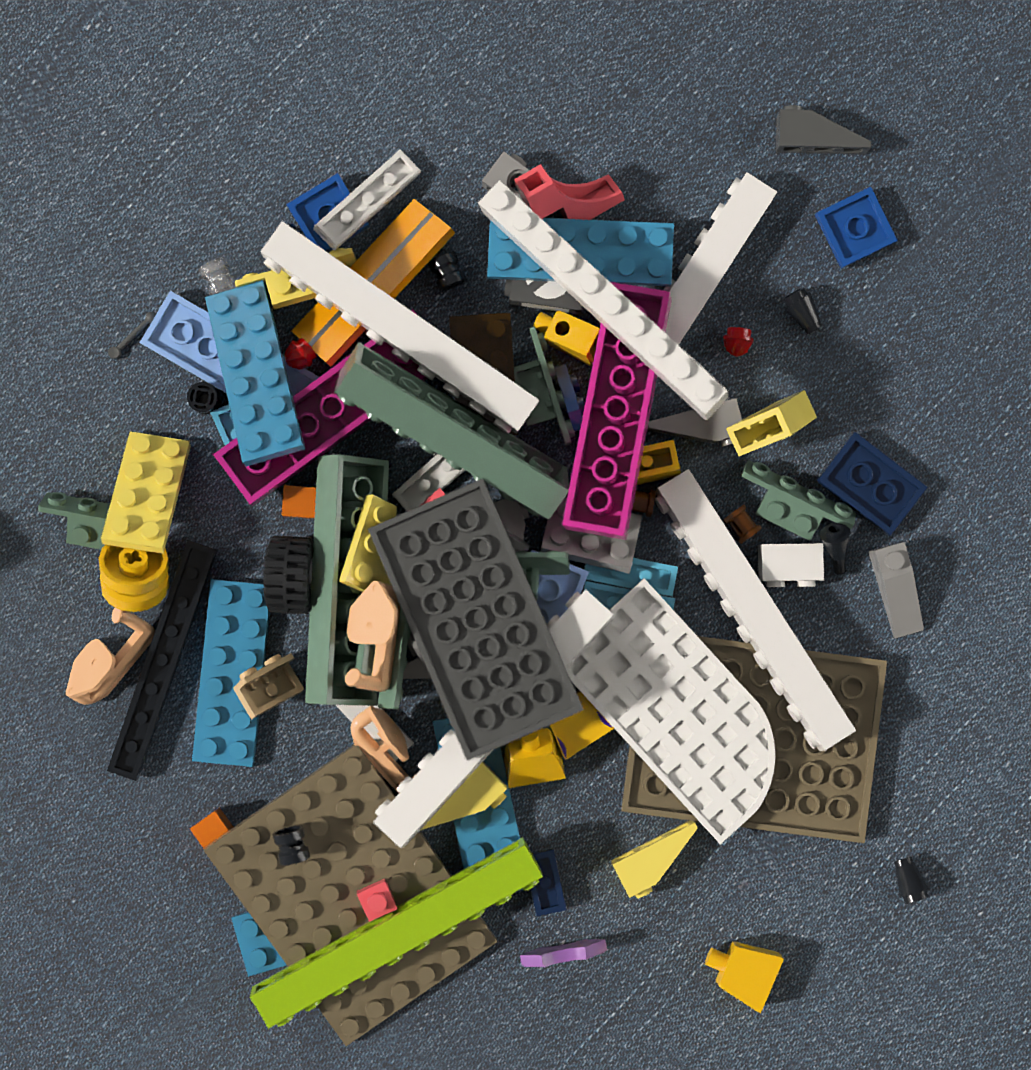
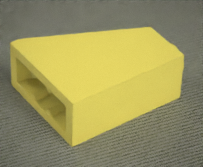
[726,390,817,456]

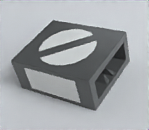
[504,279,582,315]

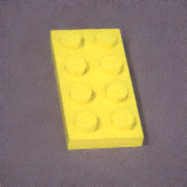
[101,431,191,554]

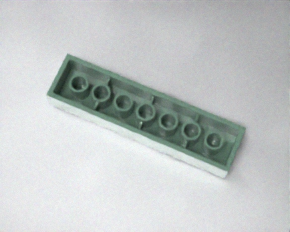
[335,343,569,519]
[305,454,389,706]

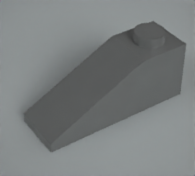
[776,105,871,155]

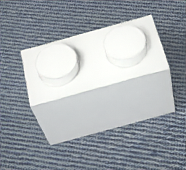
[758,543,824,587]

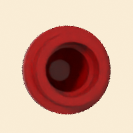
[723,327,754,357]
[285,338,317,370]

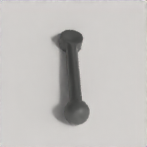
[108,311,156,359]

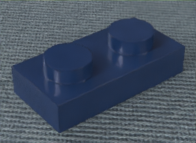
[554,364,585,431]
[531,848,567,916]

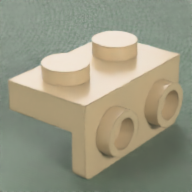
[233,653,305,720]

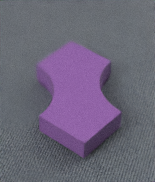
[520,939,607,967]

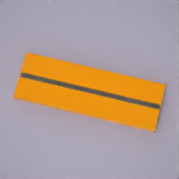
[291,199,455,367]

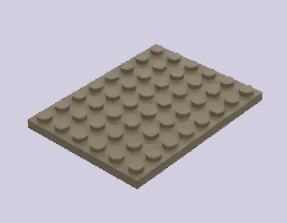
[621,636,887,843]
[204,744,497,1046]

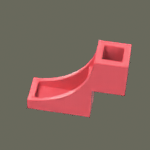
[514,164,625,220]

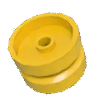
[99,545,169,612]

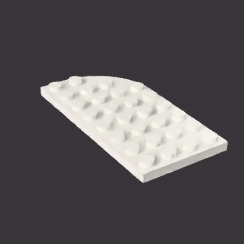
[567,578,775,844]

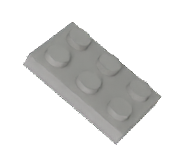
[540,497,642,574]

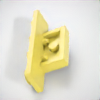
[235,248,356,310]

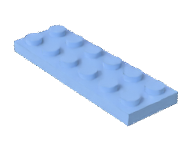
[140,291,319,396]

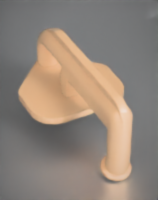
[345,581,400,692]
[66,608,155,705]
[351,706,416,793]

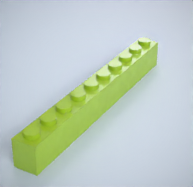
[250,837,543,1029]

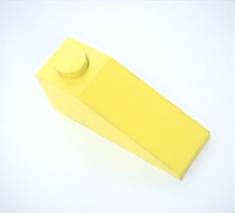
[421,761,507,830]
[611,820,698,898]

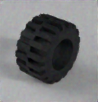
[264,536,313,614]

